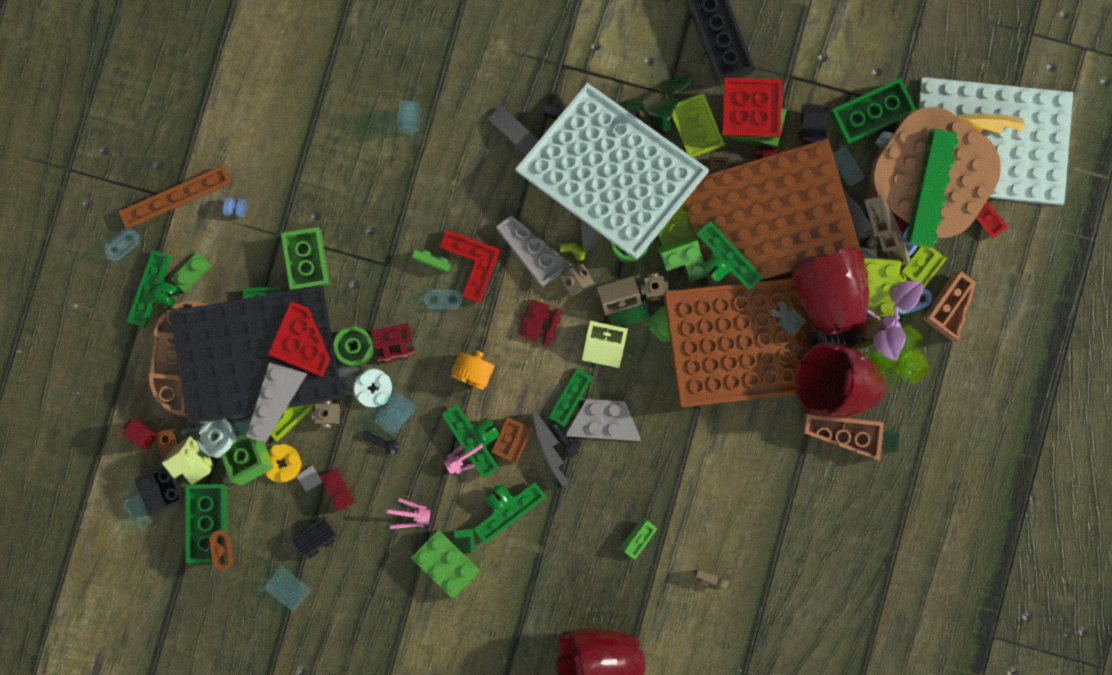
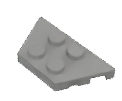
[566,399,641,441]

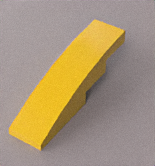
[956,113,1025,134]

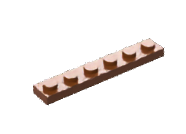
[118,165,232,230]

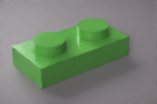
[412,249,451,274]
[171,252,212,293]
[620,517,658,560]

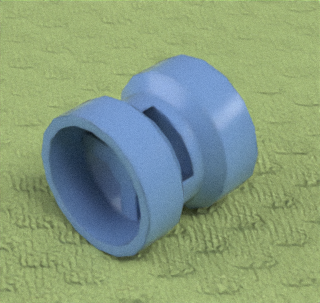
[223,197,246,218]

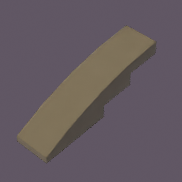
[864,195,911,266]

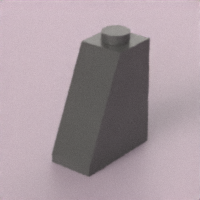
[844,190,873,244]

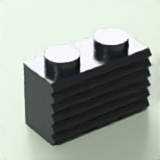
[291,517,337,559]

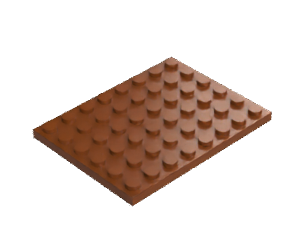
[685,139,861,287]
[663,279,818,408]

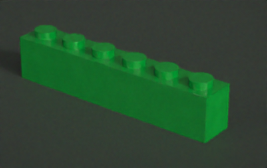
[905,128,958,248]

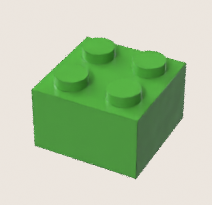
[221,431,274,485]

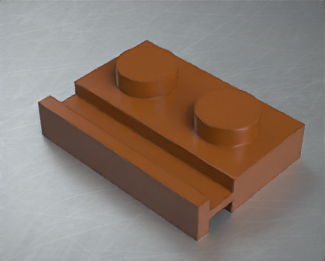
[491,417,533,464]

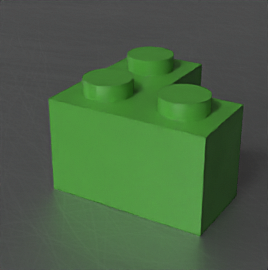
[658,235,709,282]

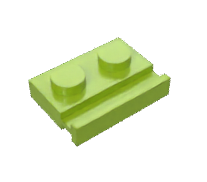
[901,247,947,288]

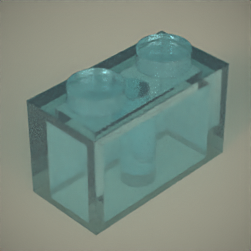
[397,100,422,134]
[375,392,418,437]

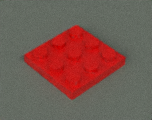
[722,78,782,138]

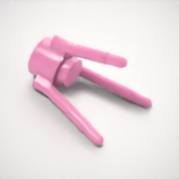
[443,444,483,474]
[386,498,431,529]

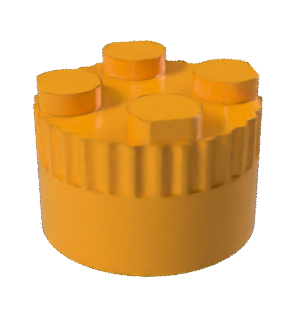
[451,350,495,390]

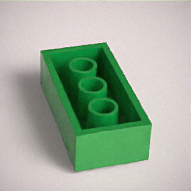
[829,78,917,148]
[186,484,228,563]

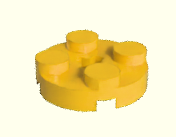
[265,444,302,483]

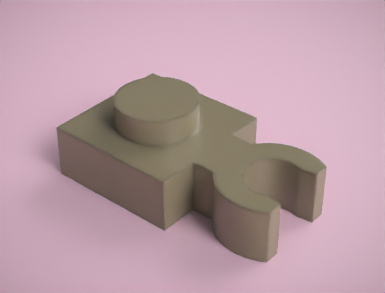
[695,569,729,589]

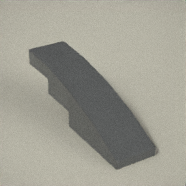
[488,106,539,156]
[533,411,569,488]

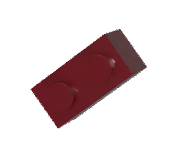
[122,418,158,449]
[320,468,356,512]

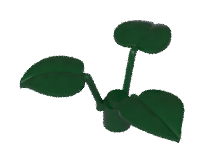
[618,77,692,132]

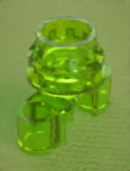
[870,324,931,384]

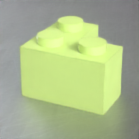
[162,436,214,485]

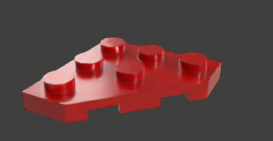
[268,302,330,378]

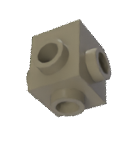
[560,264,594,296]
[640,273,669,302]
[312,401,340,428]

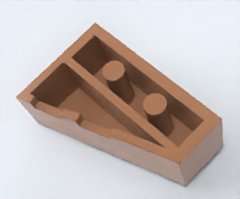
[921,271,976,341]

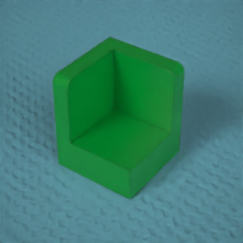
[454,529,476,553]

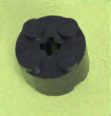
[798,103,829,143]

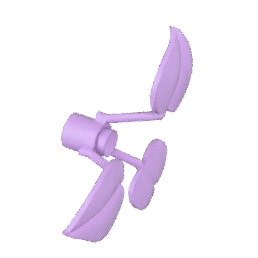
[867,281,923,361]

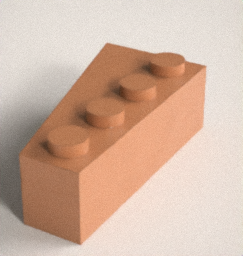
[802,412,884,461]

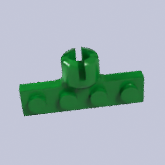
[696,221,763,291]
[126,250,179,328]
[441,404,499,479]
[473,481,546,544]

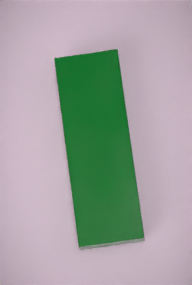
[548,368,593,427]

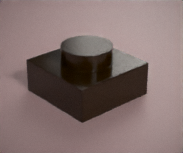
[709,156,729,174]

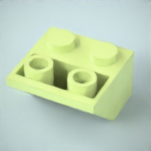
[582,321,628,368]

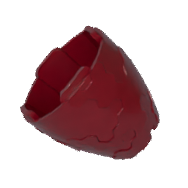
[790,247,869,335]
[794,342,887,418]
[556,628,646,675]

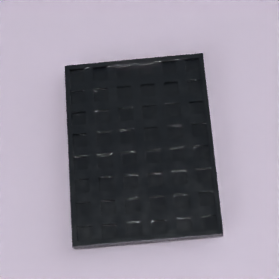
[169,286,343,426]

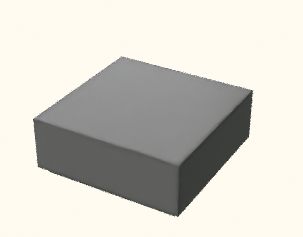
[296,465,322,492]

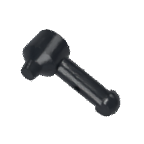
[549,422,582,458]
[362,431,400,455]

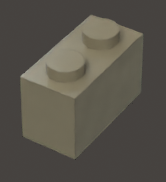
[597,276,642,316]

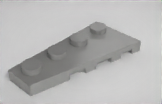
[496,216,572,288]
[246,363,307,443]

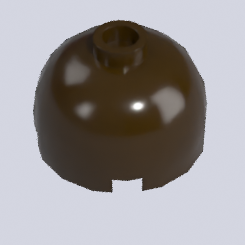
[848,316,885,349]

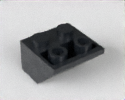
[134,466,185,515]

